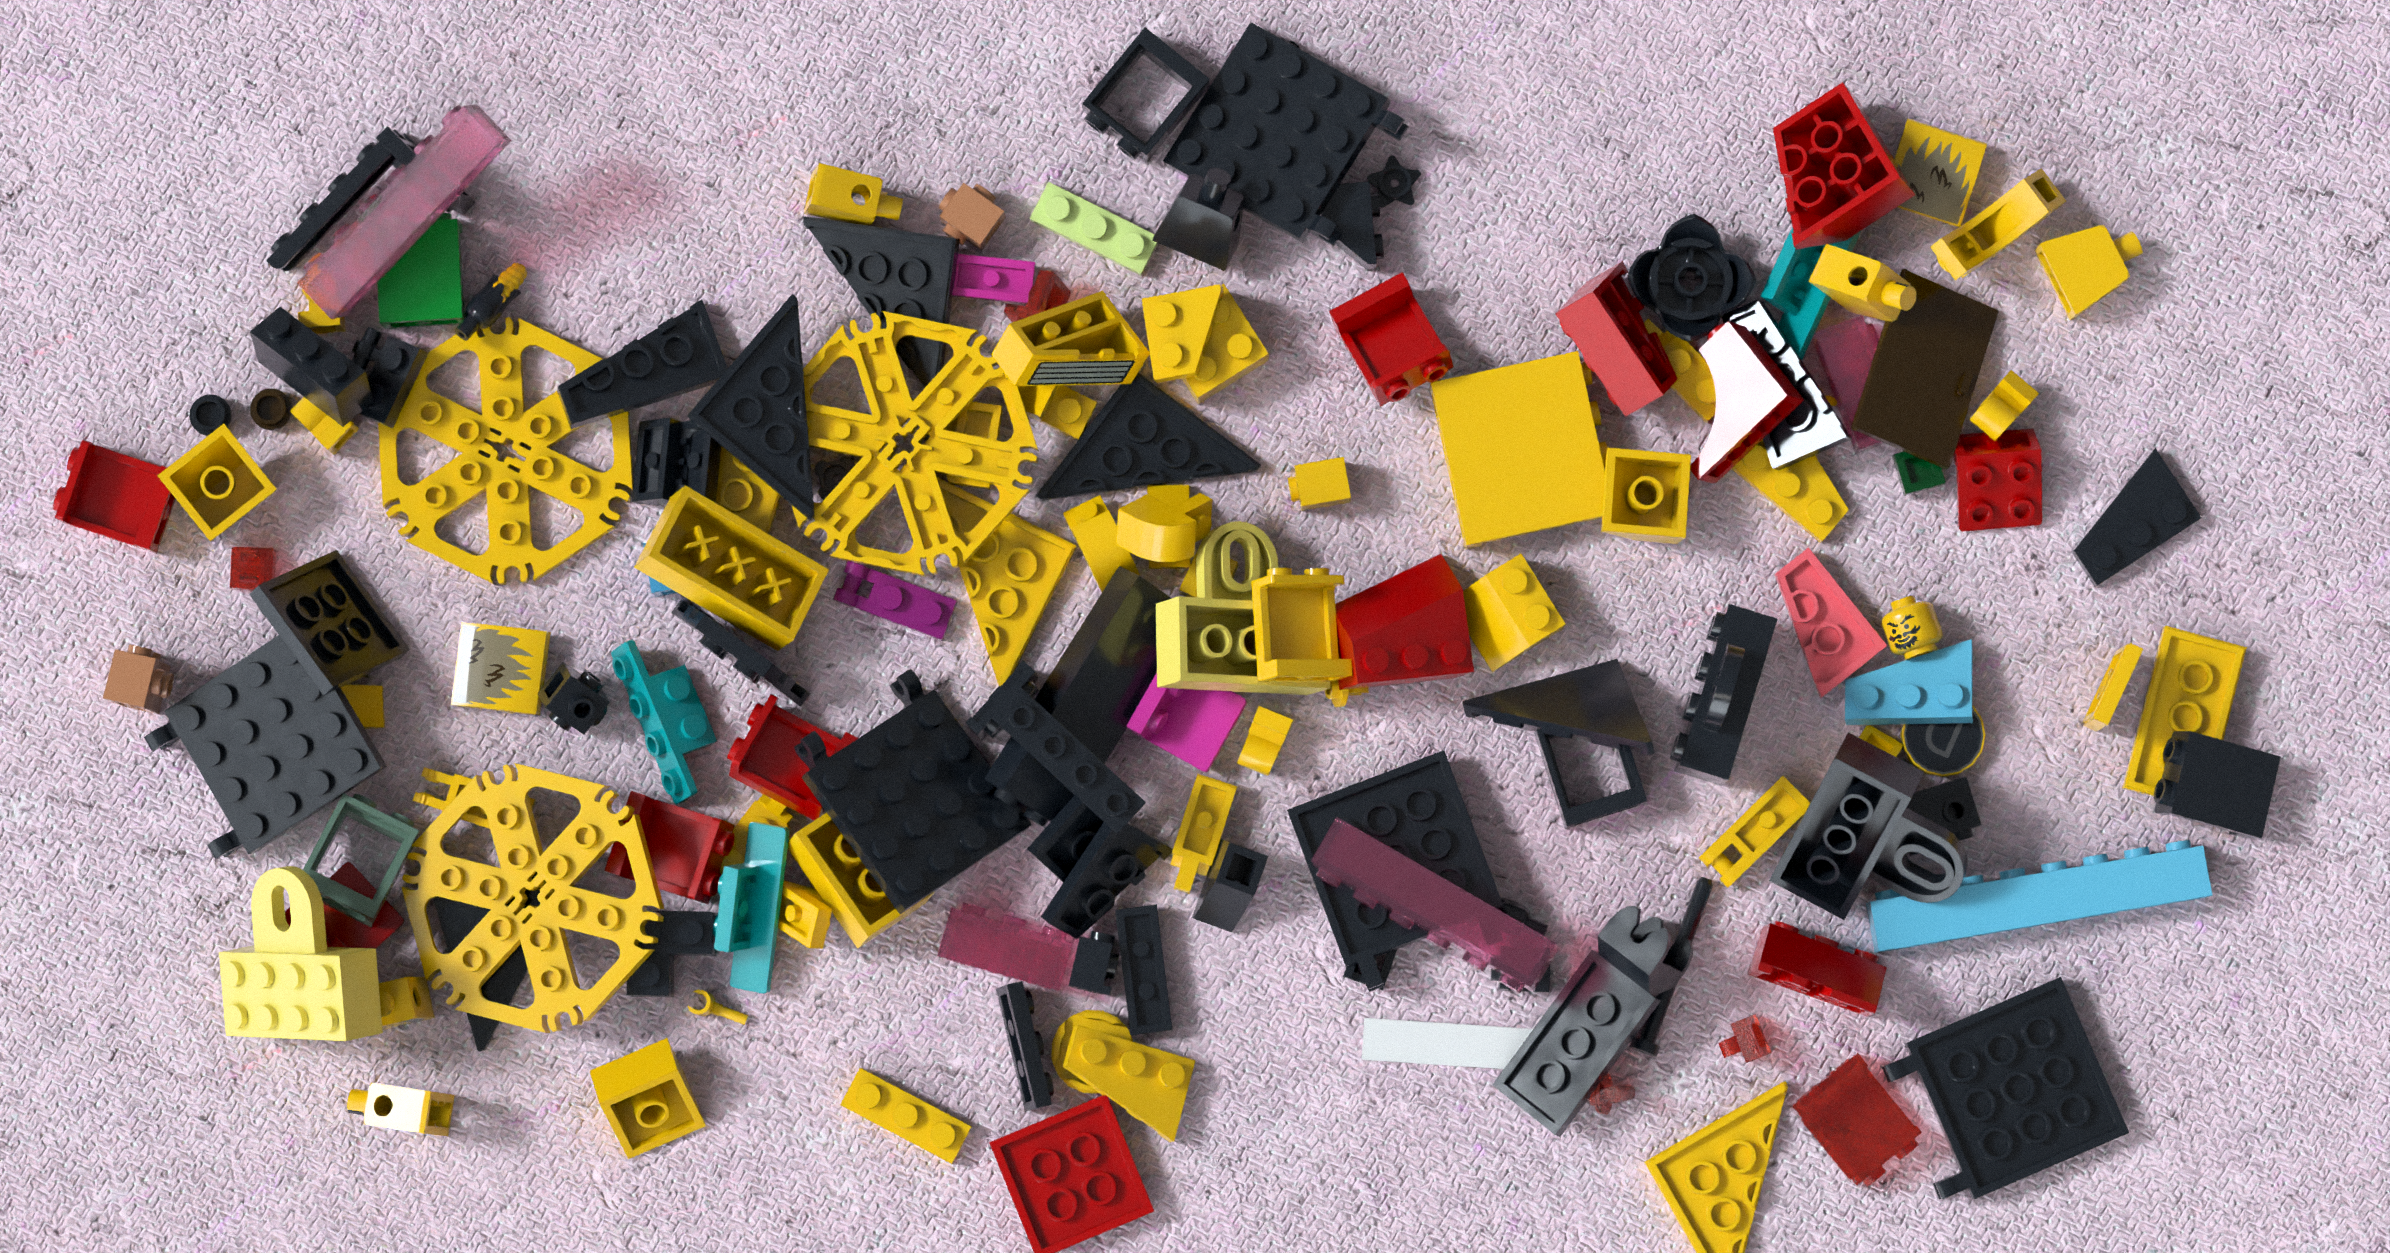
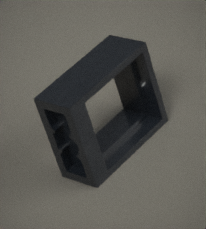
[1082,27,1210,162]
[1534,729,1647,829]

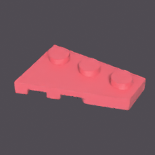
[1775,547,1887,699]

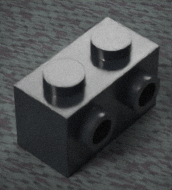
[1906,777,1982,856]

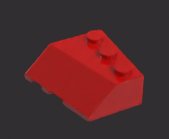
[1773,82,1915,249]
[1335,554,1474,690]
[1747,921,1887,1016]

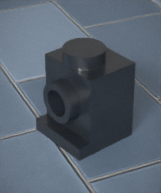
[1068,931,1120,996]

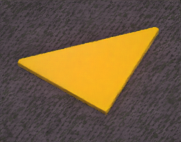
[938,478,1077,686]
[1644,1081,1788,1253]

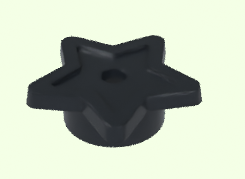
[1367,155,1421,208]

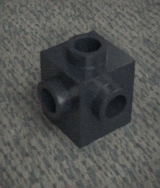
[537,662,610,735]

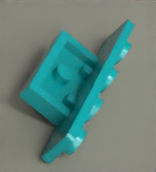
[1761,227,1862,360]
[611,639,717,805]
[713,822,790,994]

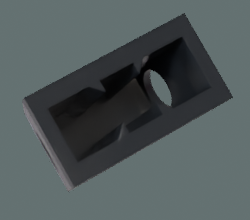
[1152,168,1245,271]

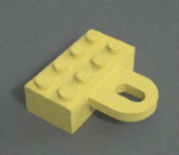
[1156,521,1331,695]
[219,866,383,1041]

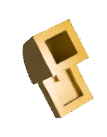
[1116,493,1213,562]
[1063,495,1140,593]

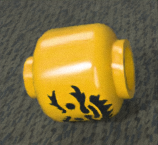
[1882,595,1943,660]

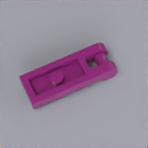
[833,561,957,641]

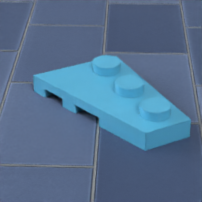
[1845,639,1973,725]

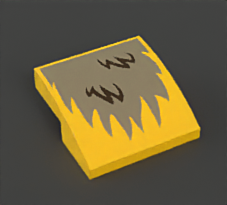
[1894,118,1987,227]
[451,622,551,715]

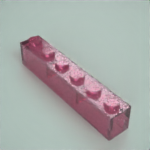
[297,104,512,319]
[1311,817,1559,993]

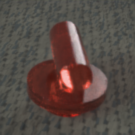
[1589,1073,1635,1115]

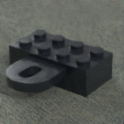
[1670,604,1777,786]
[1769,732,1968,920]

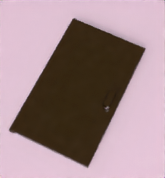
[1851,269,1999,470]

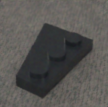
[2072,448,2202,587]
[1041,822,1173,939]

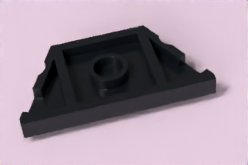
[671,600,811,707]

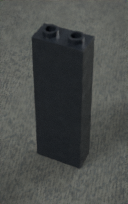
[984,566,1172,828]

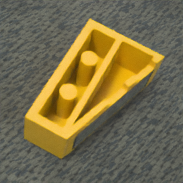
[991,291,1150,386]

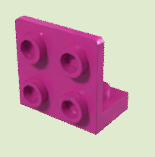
[1126,673,1247,772]

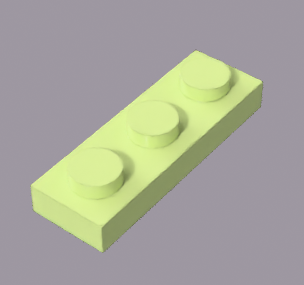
[1030,182,1158,276]

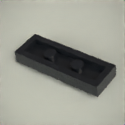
[1115,904,1173,1036]
[996,981,1054,1112]

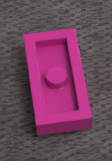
[952,254,1036,305]

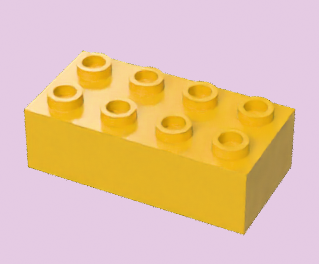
[634,485,829,651]

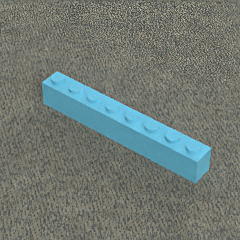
[1866,840,2213,953]

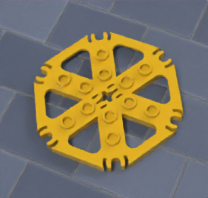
[791,311,1039,577]
[378,317,634,585]
[401,763,665,1033]

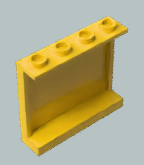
[1430,351,1607,550]

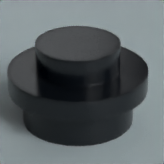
[189,394,232,436]

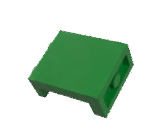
[374,213,466,329]

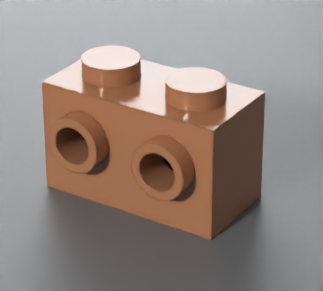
[103,644,174,715]

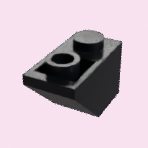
[1321,181,1384,271]
[1192,839,1269,932]

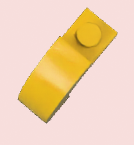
[1930,168,2066,280]

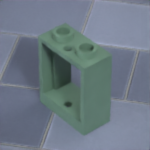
[303,794,419,928]

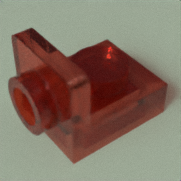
[1004,270,1071,322]

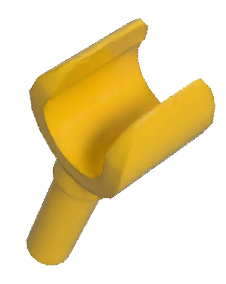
[687,989,748,1025]

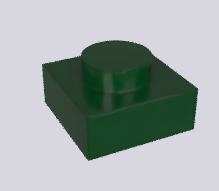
[1892,451,1946,496]

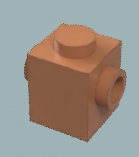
[938,182,1006,251]

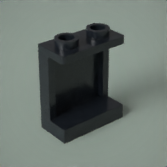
[2154,731,2281,838]

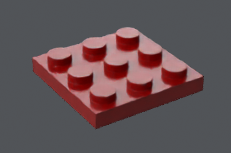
[989,1095,1155,1253]

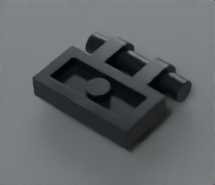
[351,327,428,429]

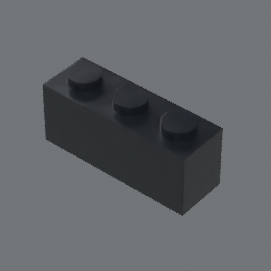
[250,307,374,427]

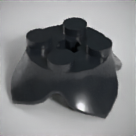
[1627,214,1757,342]

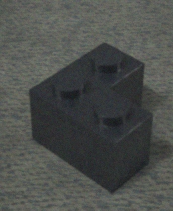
[626,911,717,997]

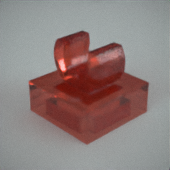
[230,547,276,591]
[1718,1014,1771,1063]

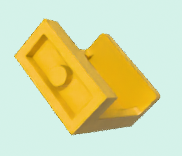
[1251,568,1352,682]

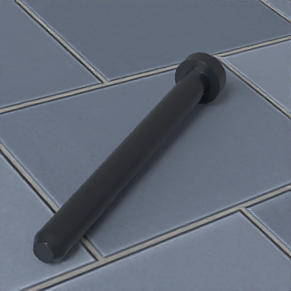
[1629,877,1713,1057]

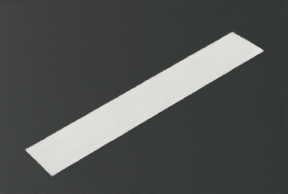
[1362,1018,1533,1069]

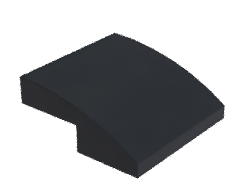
[632,417,721,505]

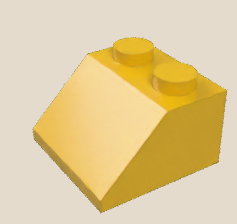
[157,424,278,542]
[1601,447,1691,544]
[1463,553,1566,673]
[590,1038,706,1159]

